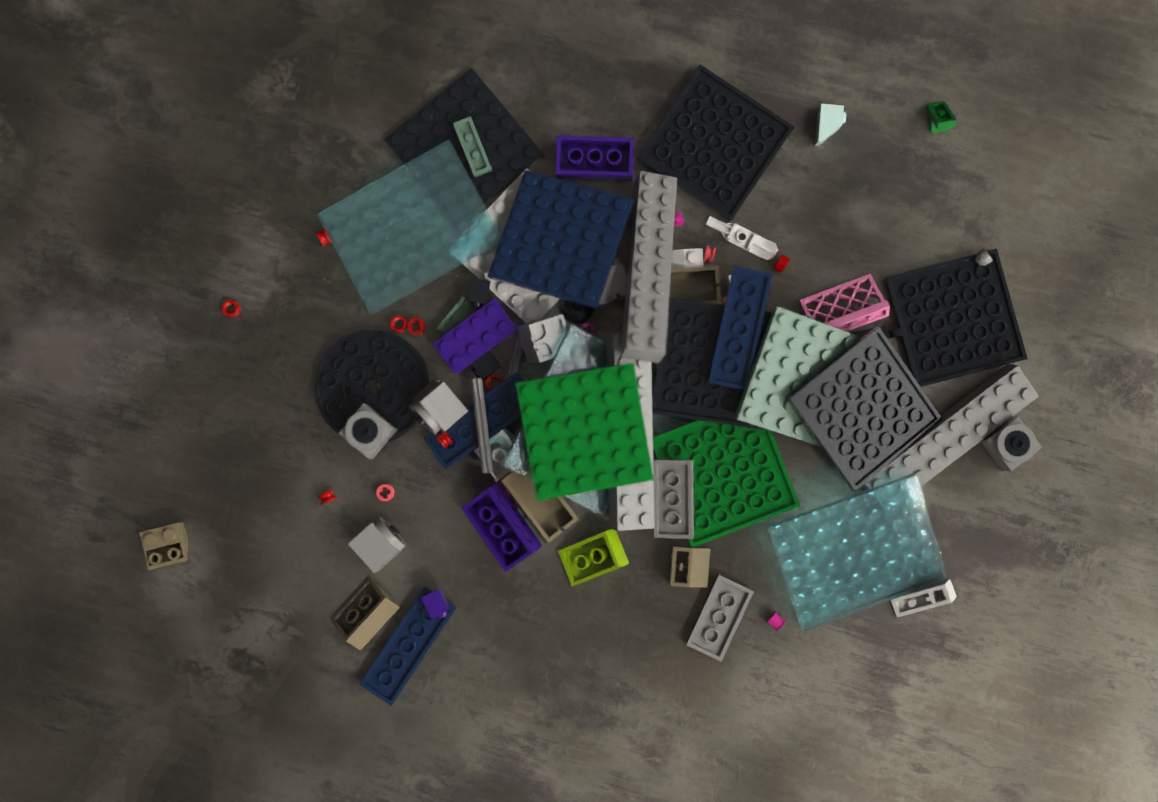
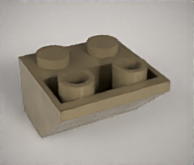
[139,522,188,570]
[669,546,710,587]

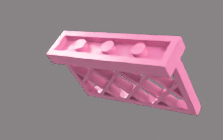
[799,274,890,332]

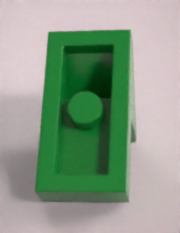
[926,101,957,133]

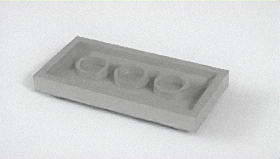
[653,459,694,539]
[686,574,754,662]

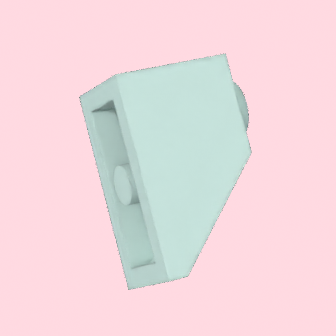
[815,104,847,146]

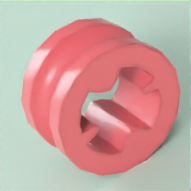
[703,245,716,264]
[376,484,395,501]

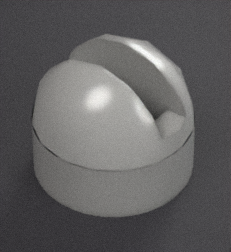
[975,249,993,266]

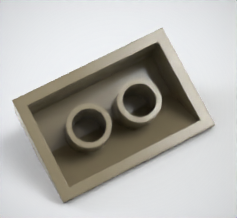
[330,577,400,650]

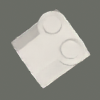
[474,428,527,482]

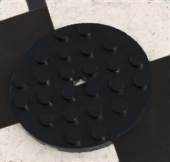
[314,330,430,442]

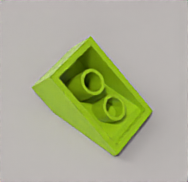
[558,529,629,587]

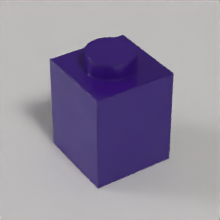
[421,588,451,620]

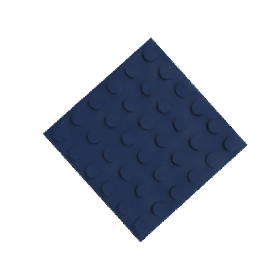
[488,170,634,309]

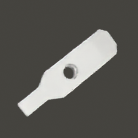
[706,216,778,261]

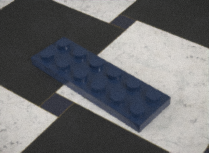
[708,266,773,390]
[424,372,525,470]
[359,587,456,706]

